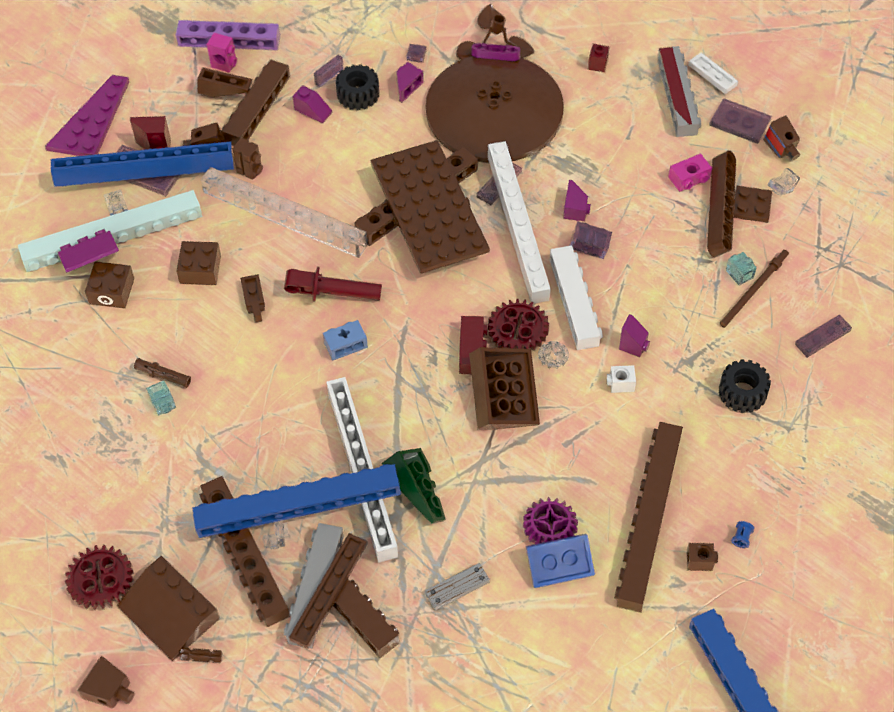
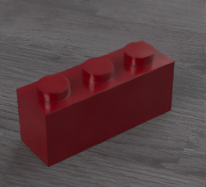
[459,316,488,375]

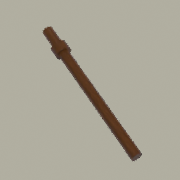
[720,249,789,328]

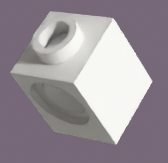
[607,365,636,393]

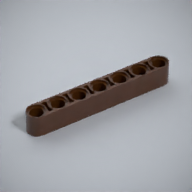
[707,150,736,258]

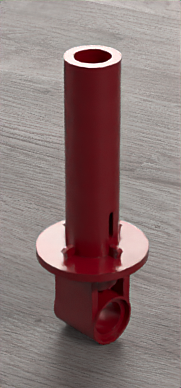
[284,266,382,302]

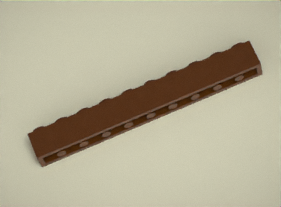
[614,422,683,613]

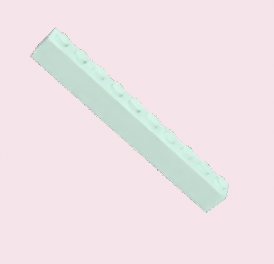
[18,190,202,272]

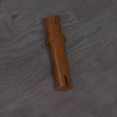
[134,358,191,388]

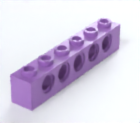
[176,20,280,50]

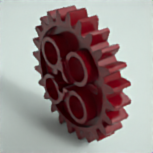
[488,299,549,351]
[65,545,134,610]

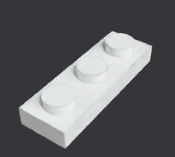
[688,53,738,94]

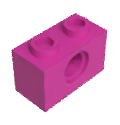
[207,33,237,73]
[668,153,712,192]

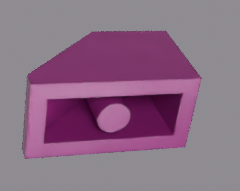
[396,62,424,103]
[293,85,332,124]
[563,180,591,222]
[619,314,650,357]

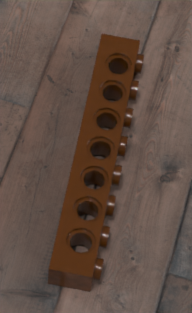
[354,147,478,246]
[199,476,290,627]

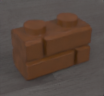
[232,138,263,180]

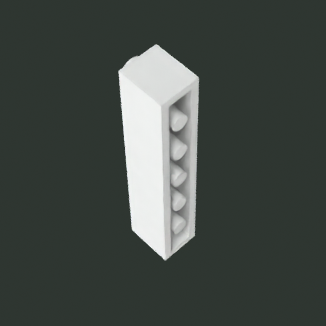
[550,245,603,350]

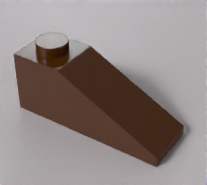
[197,67,252,97]

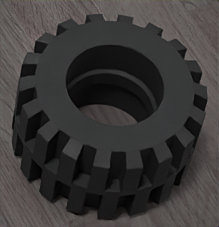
[335,64,380,110]
[719,359,771,413]

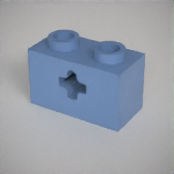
[323,320,368,361]

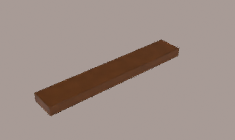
[289,533,368,649]

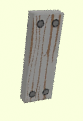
[425,563,490,610]

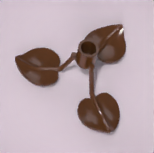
[456,4,534,60]

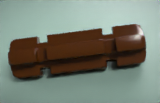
[180,648,223,663]

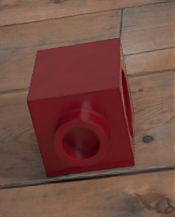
[588,43,610,73]

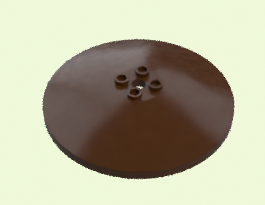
[426,56,564,163]

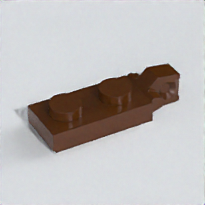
[241,274,265,323]

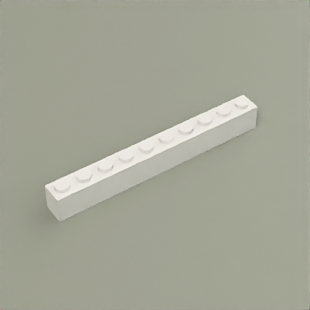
[488,141,550,304]
[327,377,398,563]

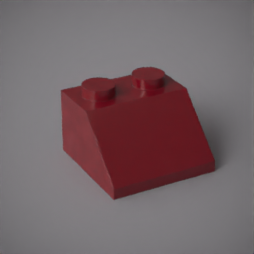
[130,116,171,150]

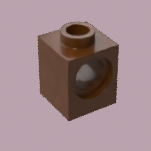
[686,543,718,571]

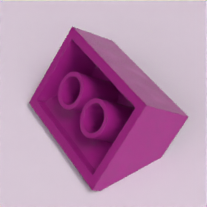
[58,229,119,273]

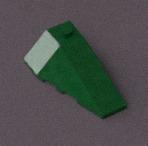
[382,448,446,524]

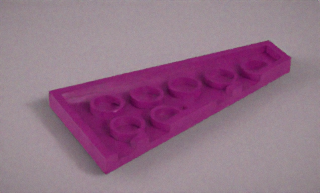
[45,75,129,156]

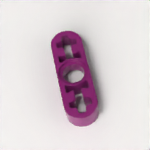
[472,43,520,61]

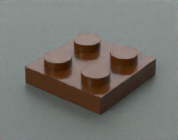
[734,185,772,223]

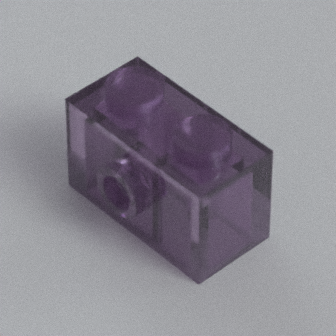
[569,221,612,259]

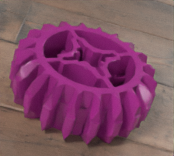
[523,497,578,544]

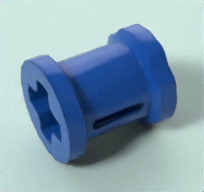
[731,521,755,548]

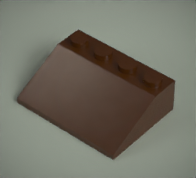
[469,347,540,430]
[117,555,220,662]

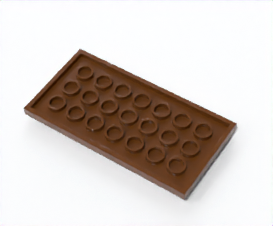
[370,140,490,274]

